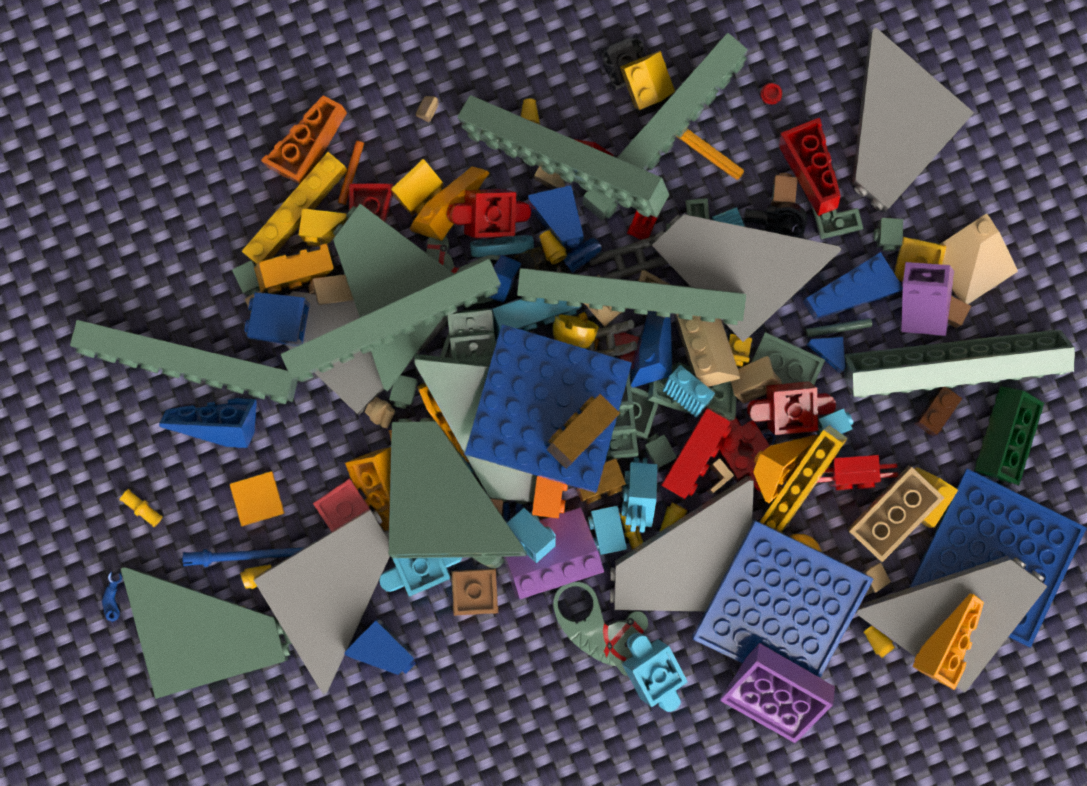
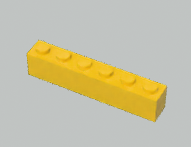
[242,152,347,265]
[760,425,848,533]

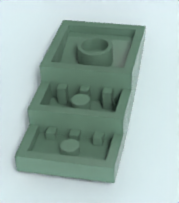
[448,308,496,362]
[648,362,736,420]
[606,375,638,460]

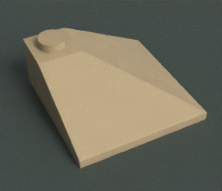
[941,213,1018,304]

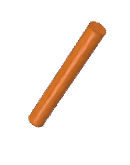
[338,141,364,205]

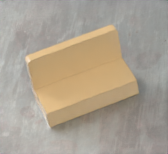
[308,275,354,305]
[731,356,782,404]
[707,459,734,494]

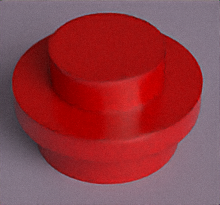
[760,83,782,105]

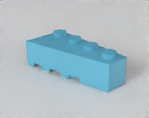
[492,298,582,341]

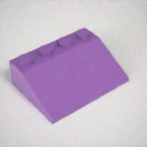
[504,508,604,599]
[720,643,835,743]

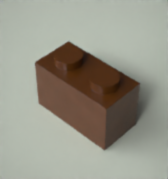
[914,387,963,436]

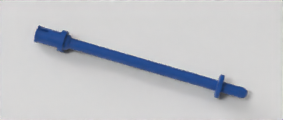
[183,547,305,567]

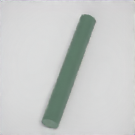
[806,318,872,338]

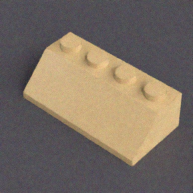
[673,313,740,387]
[848,465,944,562]

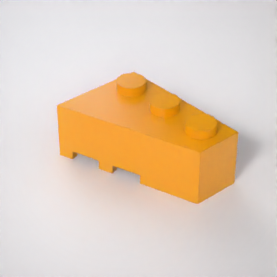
[254,243,334,294]

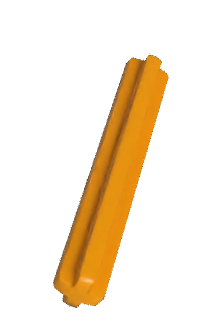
[676,129,744,180]

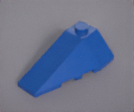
[630,311,672,388]
[159,398,257,448]

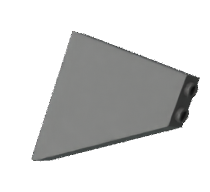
[852,27,974,213]
[652,214,842,342]
[285,291,448,415]
[610,476,754,611]
[254,509,390,695]
[856,556,1047,693]

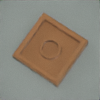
[451,569,498,616]

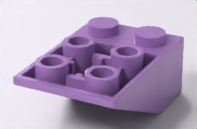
[901,262,954,336]

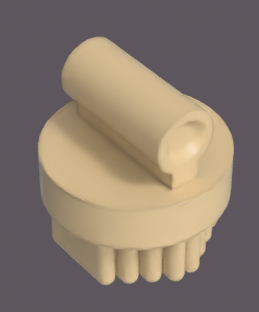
[365,397,395,428]

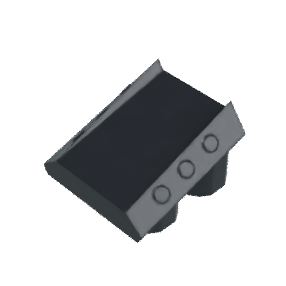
[597,33,646,90]

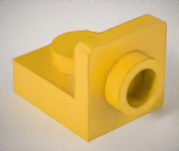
[729,334,752,367]

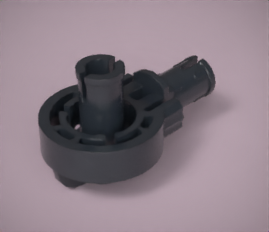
[744,202,808,238]

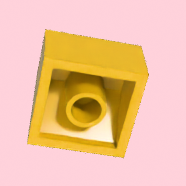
[620,51,675,110]
[391,159,444,216]
[299,208,349,247]
[914,467,958,528]

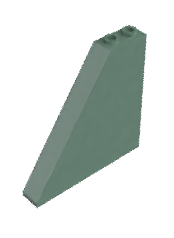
[333,204,455,392]
[415,354,537,504]
[388,418,527,559]
[121,567,290,699]

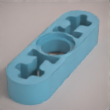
[470,235,534,257]

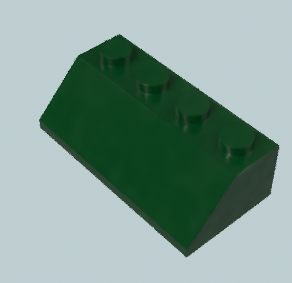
[975,386,1044,486]

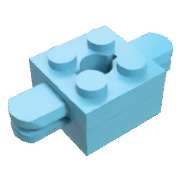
[622,457,657,532]
[379,557,463,597]
[622,633,688,712]

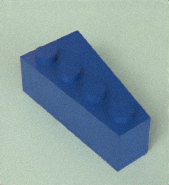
[803,252,903,320]

